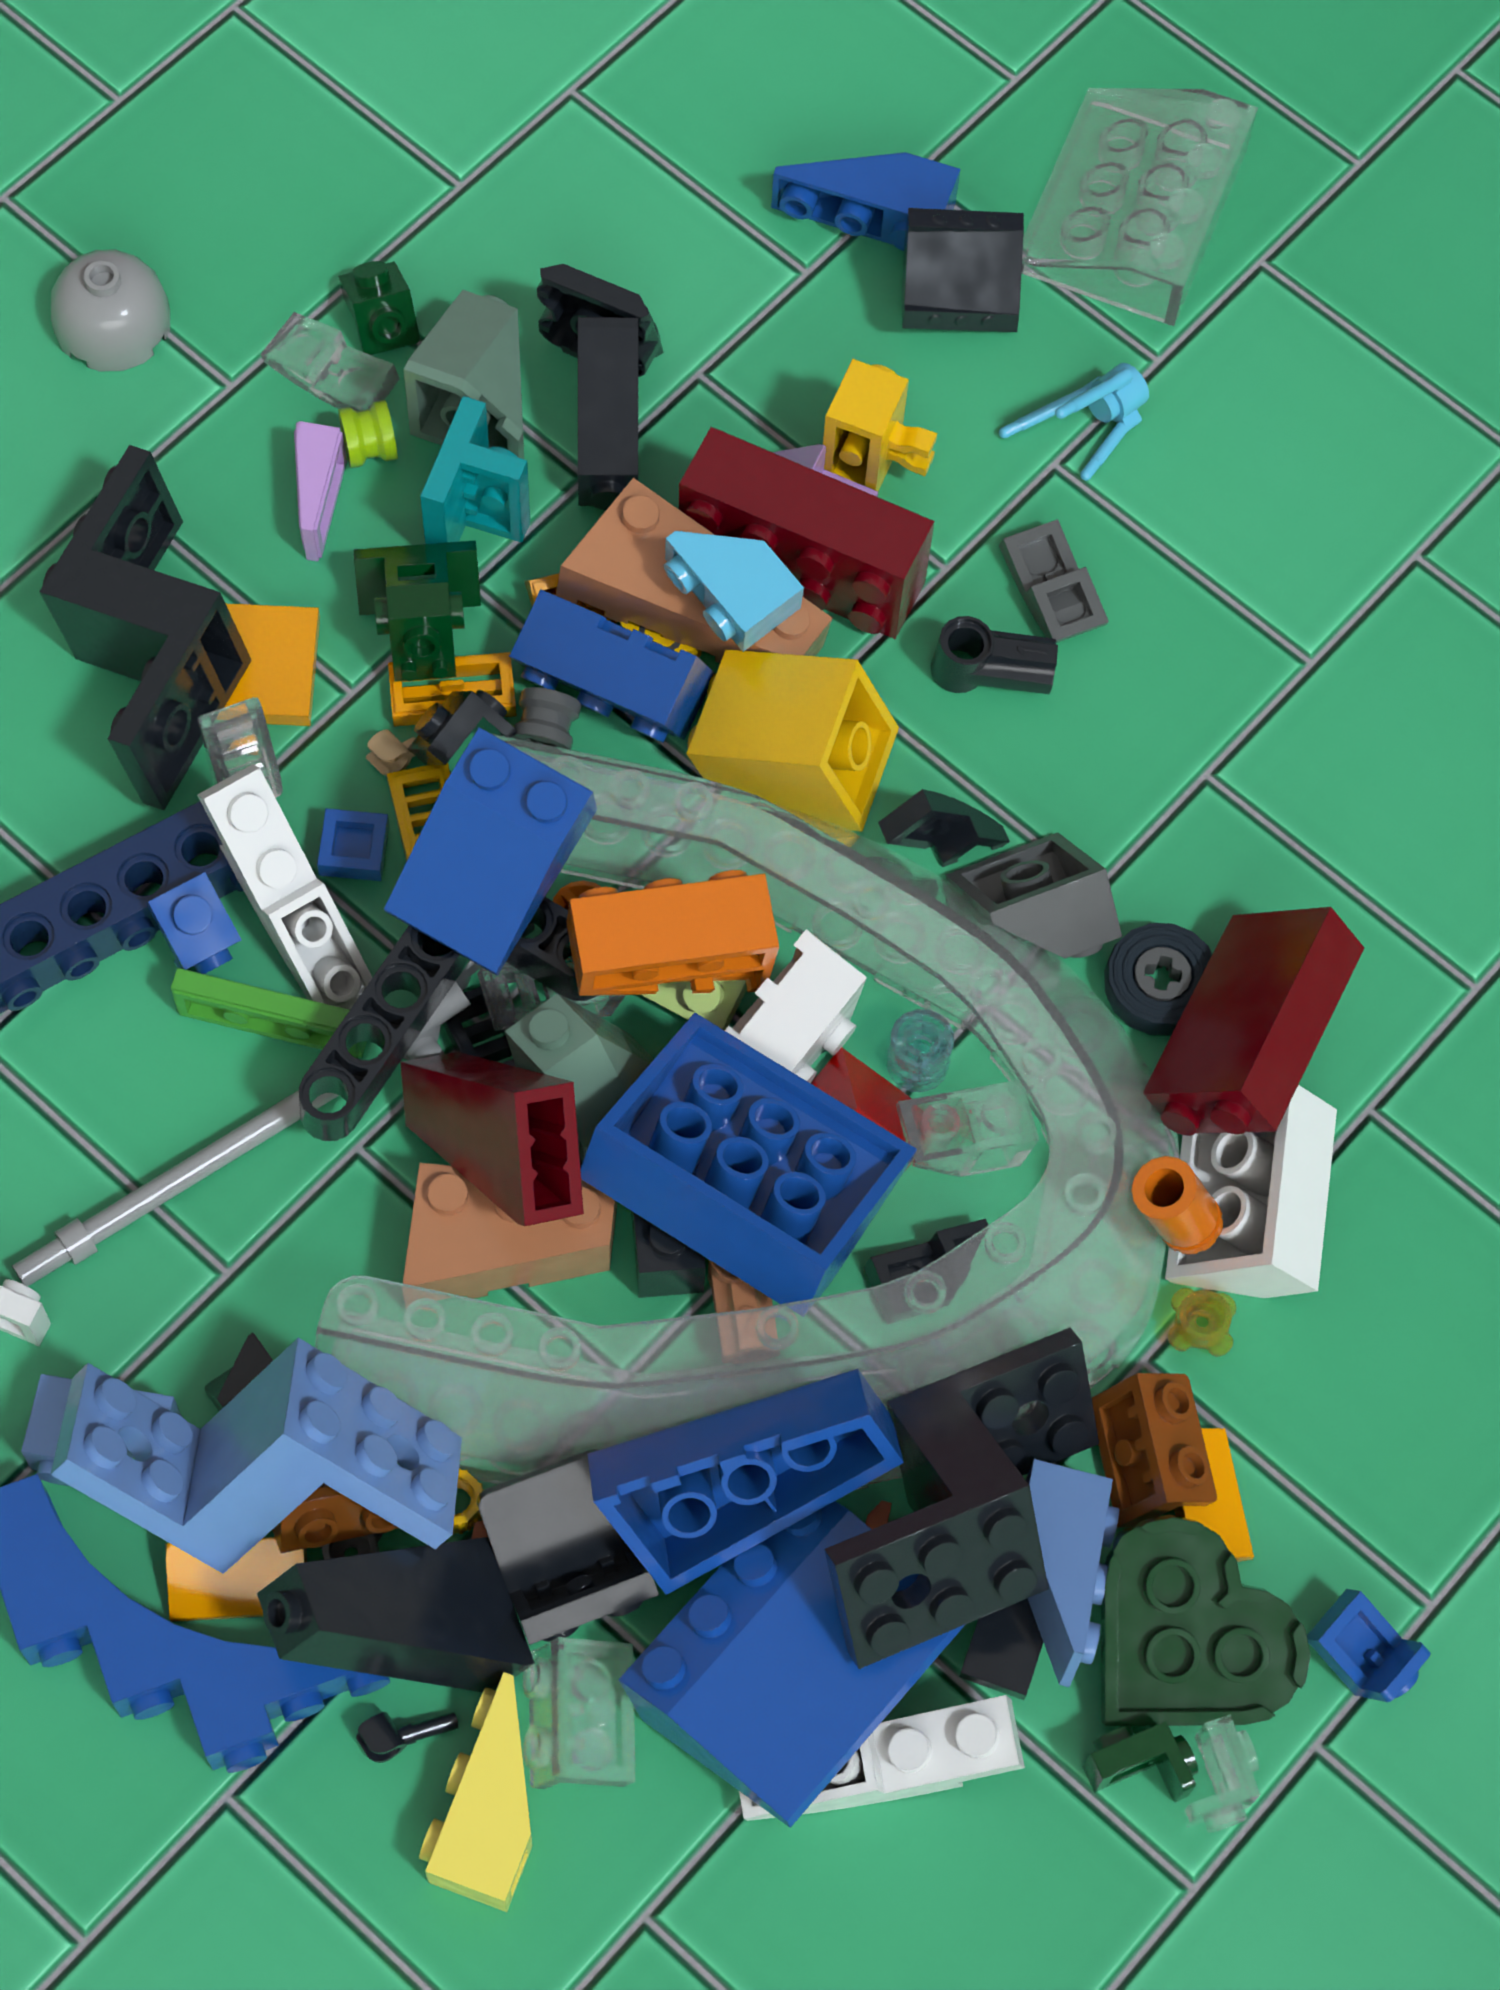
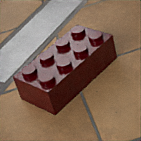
[678,427,935,640]

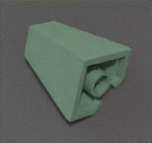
[403,290,524,459]
[505,993,654,1168]

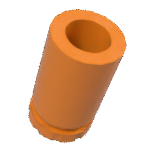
[1131,1156,1224,1255]

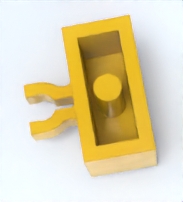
[823,359,938,491]

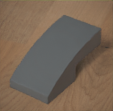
[999,519,1109,643]

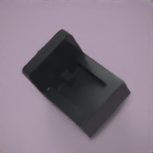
[408,690,516,765]

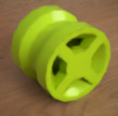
[338,400,398,468]

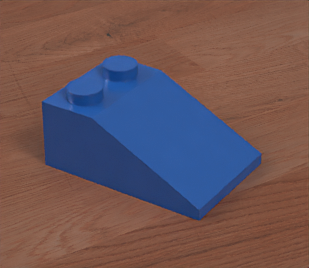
[384,727,597,976]

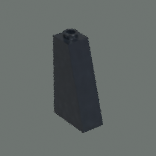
[257,1537,535,1692]

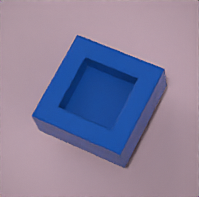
[317,808,389,881]

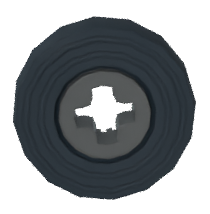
[1104,923,1212,1036]

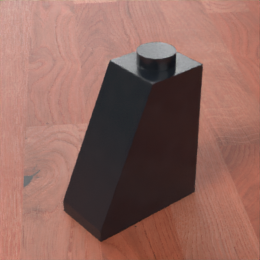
[578,317,638,510]

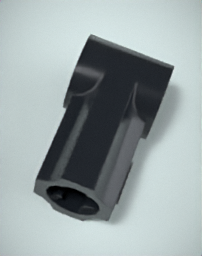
[930,616,1058,694]

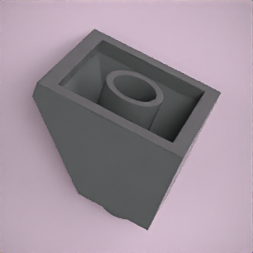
[945,832,1122,959]

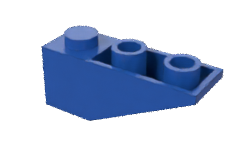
[771,152,960,251]

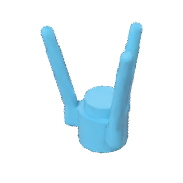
[999,363,1149,481]

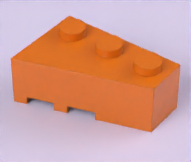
[566,870,779,996]

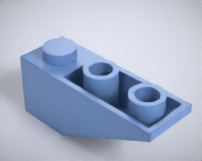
[1026,1459,1119,1687]

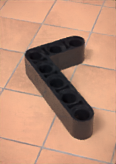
[299,897,597,1141]

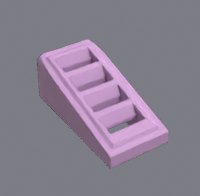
[294,421,347,562]

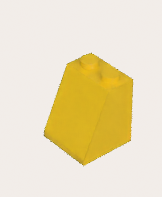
[686,649,899,832]

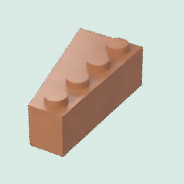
[556,478,833,663]

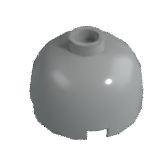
[51,249,170,372]

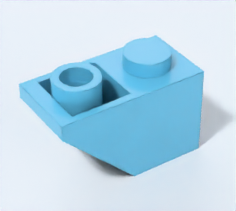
[663,531,804,652]

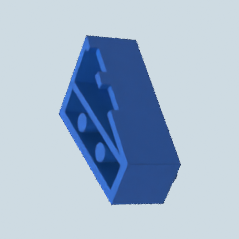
[509,589,715,743]

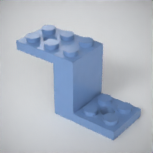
[51,1337,462,1574]

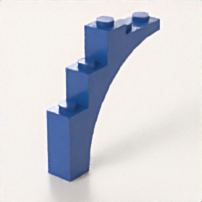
[0,1474,390,1773]

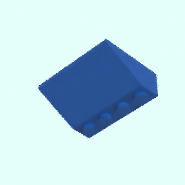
[580,1013,917,1319]
[618,1501,966,1828]

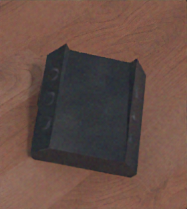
[902,208,1024,332]
[537,264,664,377]

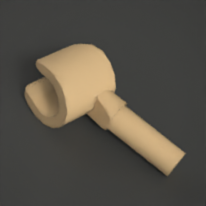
[366,729,416,776]

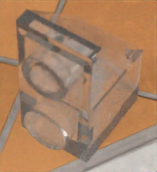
[896,1079,1039,1177]

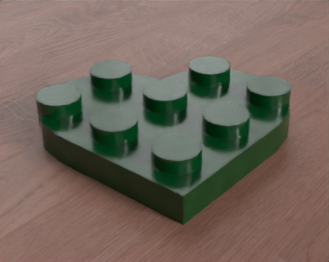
[1101,1515,1311,1726]

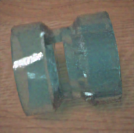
[886,1009,954,1092]

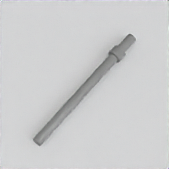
[12,1090,339,1286]

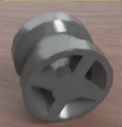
[511,687,582,756]

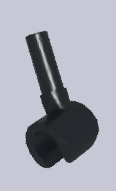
[356,1712,459,1763]

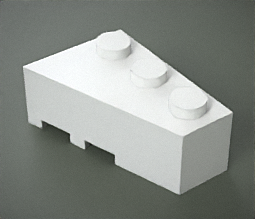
[725,929,867,1083]

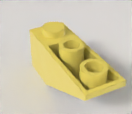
[419,1672,533,1913]

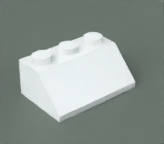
[1165,1085,1337,1298]

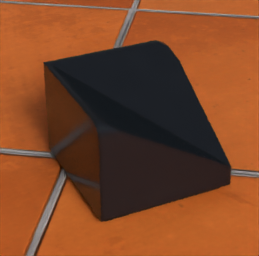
[205,1332,273,1411]

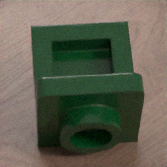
[338,261,420,356]
[1083,1721,1198,1802]

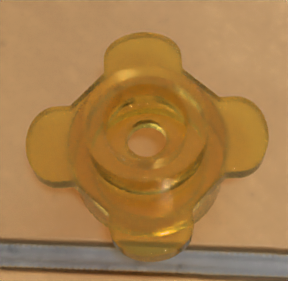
[1168,1288,1236,1357]

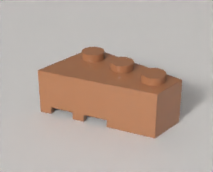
[402,1163,617,1313]

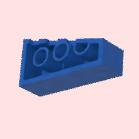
[587,1369,904,1595]

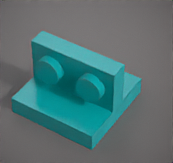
[420,396,530,544]

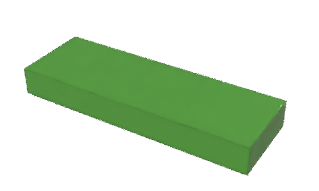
[171,968,367,1059]

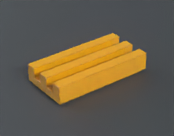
[388,652,516,727]

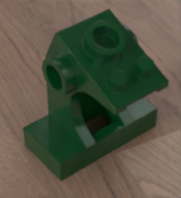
[354,540,481,682]

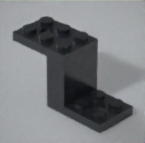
[39,445,252,810]
[824,1327,1099,1669]

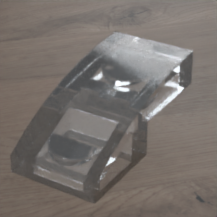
[261,312,400,411]

